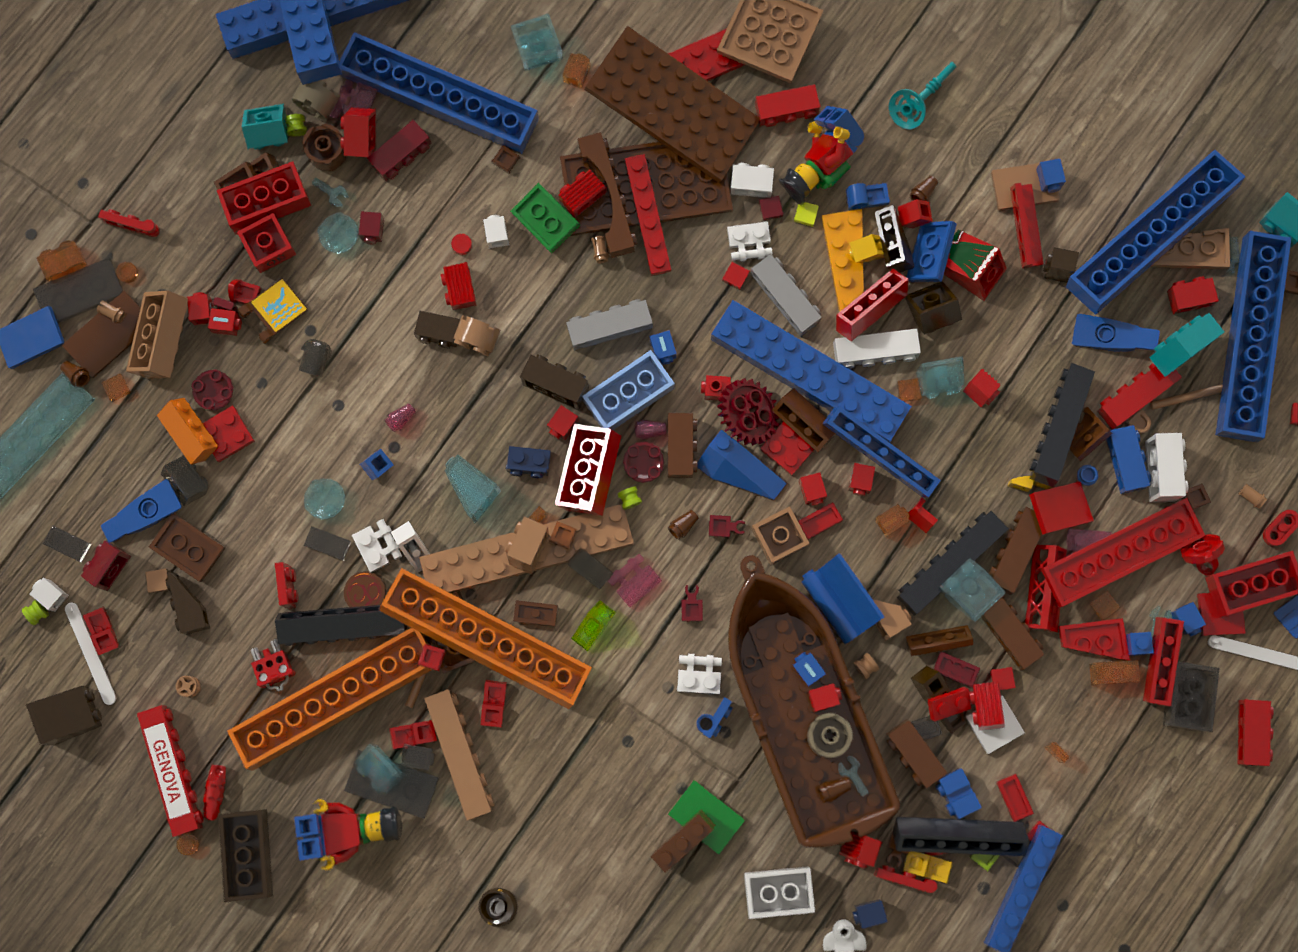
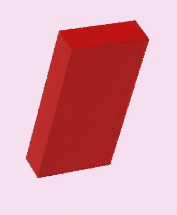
[798,502,843,540]
[996,774,1034,822]

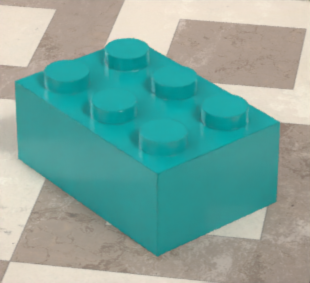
[1149,313,1225,377]

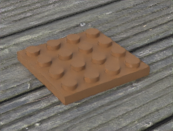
[717,0,823,84]

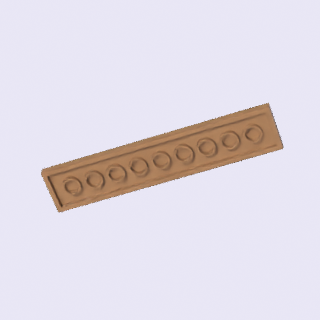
[419,504,634,593]

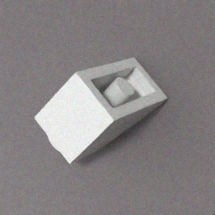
[391,521,430,573]

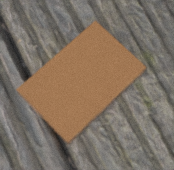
[991,163,1060,211]

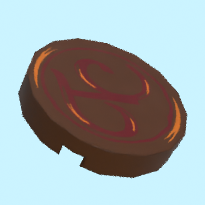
[344,571,386,607]

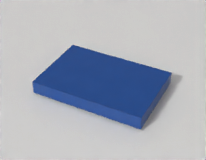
[906,221,957,282]
[0,306,65,369]

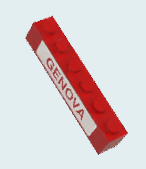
[137,705,204,837]

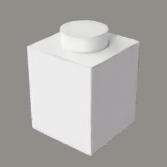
[483,215,509,249]
[30,578,69,612]

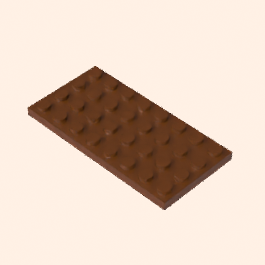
[584,26,760,183]
[560,141,733,236]

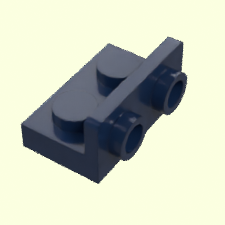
[505,446,551,479]

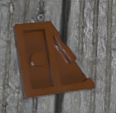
[1069,406,1113,461]

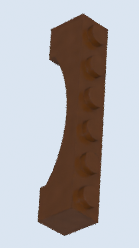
[577,132,637,258]

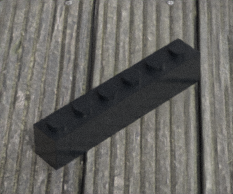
[1029,363,1095,488]
[897,511,1009,616]
[275,605,407,646]
[893,817,1029,856]

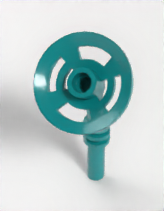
[889,62,957,129]

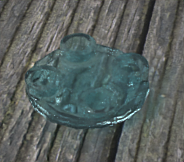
[317,212,358,253]
[304,479,345,519]

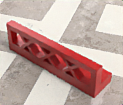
[1010,183,1044,268]
[1025,545,1067,632]

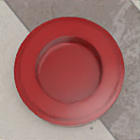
[451,233,472,255]

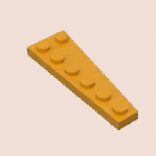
[821,209,864,312]

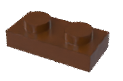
[513,600,558,627]

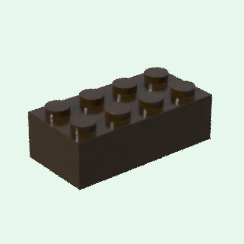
[218,809,273,903]

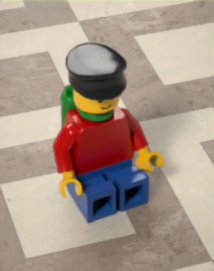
[779,106,864,205]
[294,799,402,870]

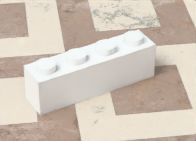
[833,329,921,369]

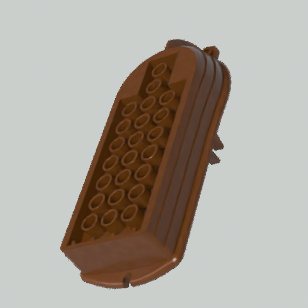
[728,555,900,848]

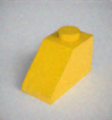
[849,234,884,263]

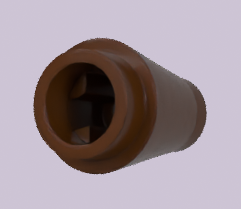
[910,176,938,201]
[60,361,90,387]
[668,510,699,540]
[817,778,851,803]

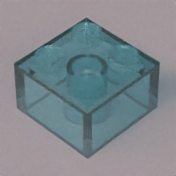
[511,13,563,71]

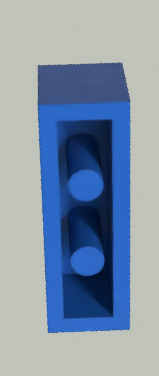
[1106,425,1151,494]

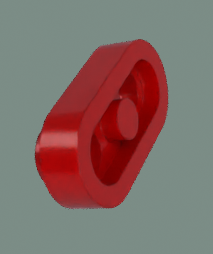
[1263,510,1298,546]

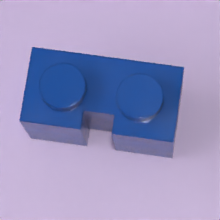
[935,768,982,819]

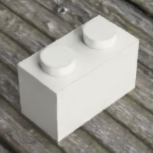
[730,163,774,198]

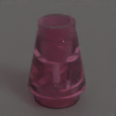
[384,403,416,432]
[635,419,666,440]

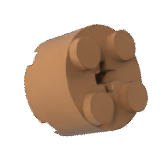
[453,315,501,357]

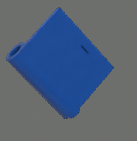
[802,553,884,644]

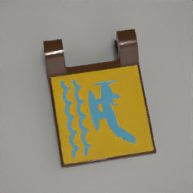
[238,278,308,344]

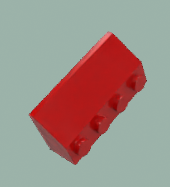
[216,161,312,235]

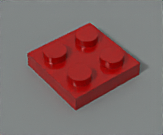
[202,405,255,462]
[760,421,814,476]
[275,562,299,609]

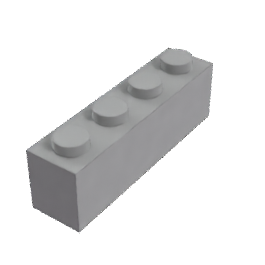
[750,254,822,337]
[566,299,653,350]

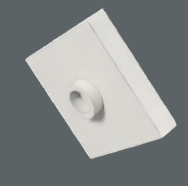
[966,696,1025,754]

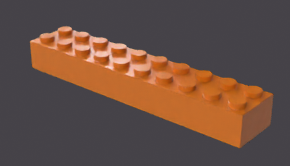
[379,568,592,709]
[227,628,433,771]

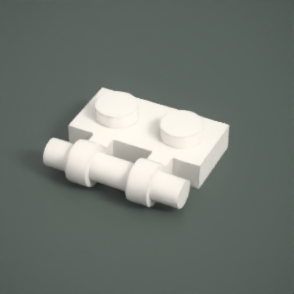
[727,222,772,262]
[352,519,402,573]
[677,654,722,694]

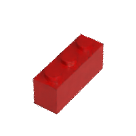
[755,84,820,127]
[1237,699,1274,766]

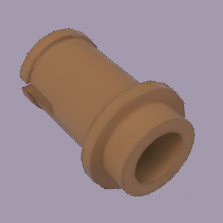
[592,236,610,264]
[97,300,126,323]
[1238,483,1267,509]

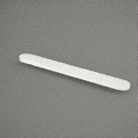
[65,603,116,705]
[1208,635,1298,670]

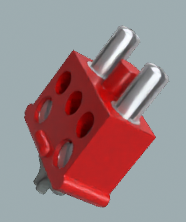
[251,639,296,692]

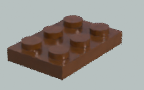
[149,513,225,582]

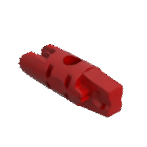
[203,765,226,821]

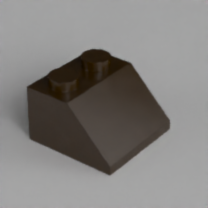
[905,281,962,334]

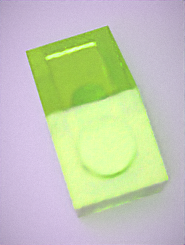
[571,600,616,652]

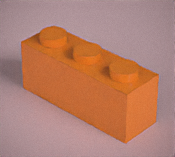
[156,398,218,465]

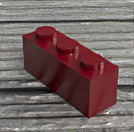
[367,119,432,182]

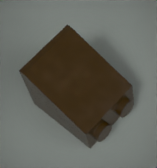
[26,686,102,746]

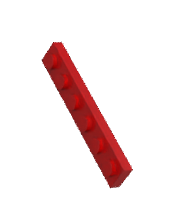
[625,154,671,276]

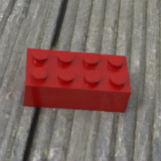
[555,424,621,516]
[1205,551,1298,618]

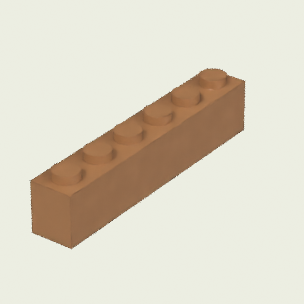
[424,689,495,820]

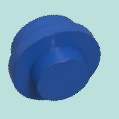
[1077,465,1098,486]

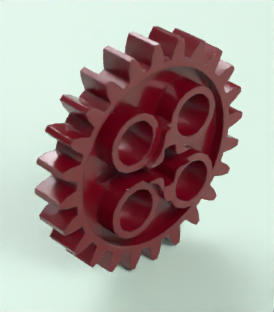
[717,378,780,446]

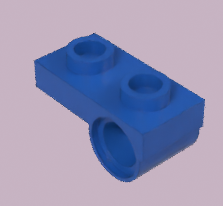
[845,183,890,210]
[696,697,733,739]

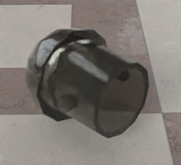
[299,339,332,377]

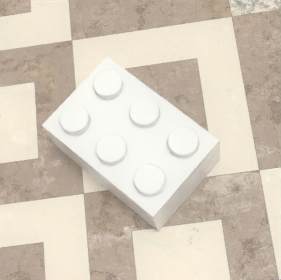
[1145,433,1188,503]
[744,867,815,919]

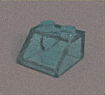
[916,356,964,398]
[940,558,1005,622]
[355,743,406,794]

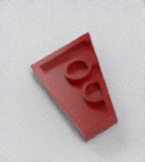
[1058,618,1130,661]

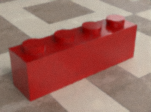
[836,269,909,342]
[1097,363,1182,430]
[1143,617,1184,706]

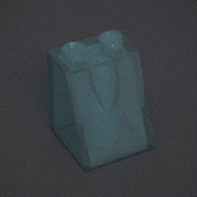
[444,454,501,524]

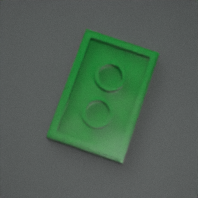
[510,182,580,254]
[668,780,745,854]

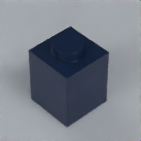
[852,899,887,929]

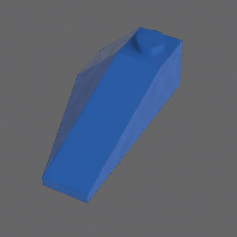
[697,430,787,500]

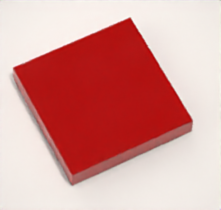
[1197,593,1246,636]

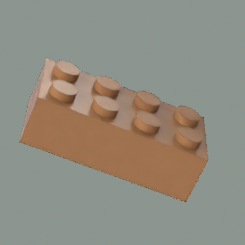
[126,291,188,378]

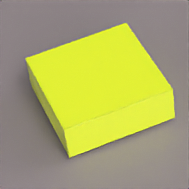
[794,202,819,227]

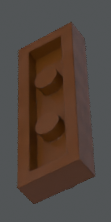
[906,625,974,656]

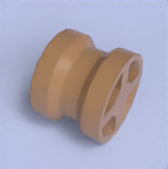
[853,653,879,680]
[176,676,201,697]

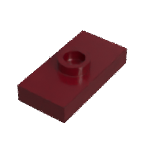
[933,652,980,688]

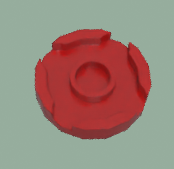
[1180,534,1225,576]

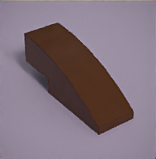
[214,152,279,190]

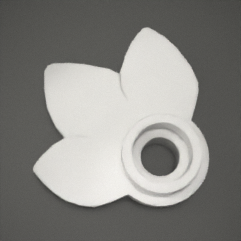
[823,920,866,952]

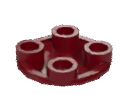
[191,369,234,410]
[623,442,664,483]

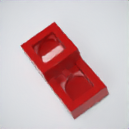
[83,606,119,656]
[480,680,507,727]
[389,720,437,750]

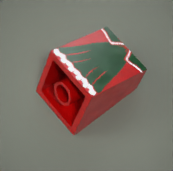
[944,229,1007,301]

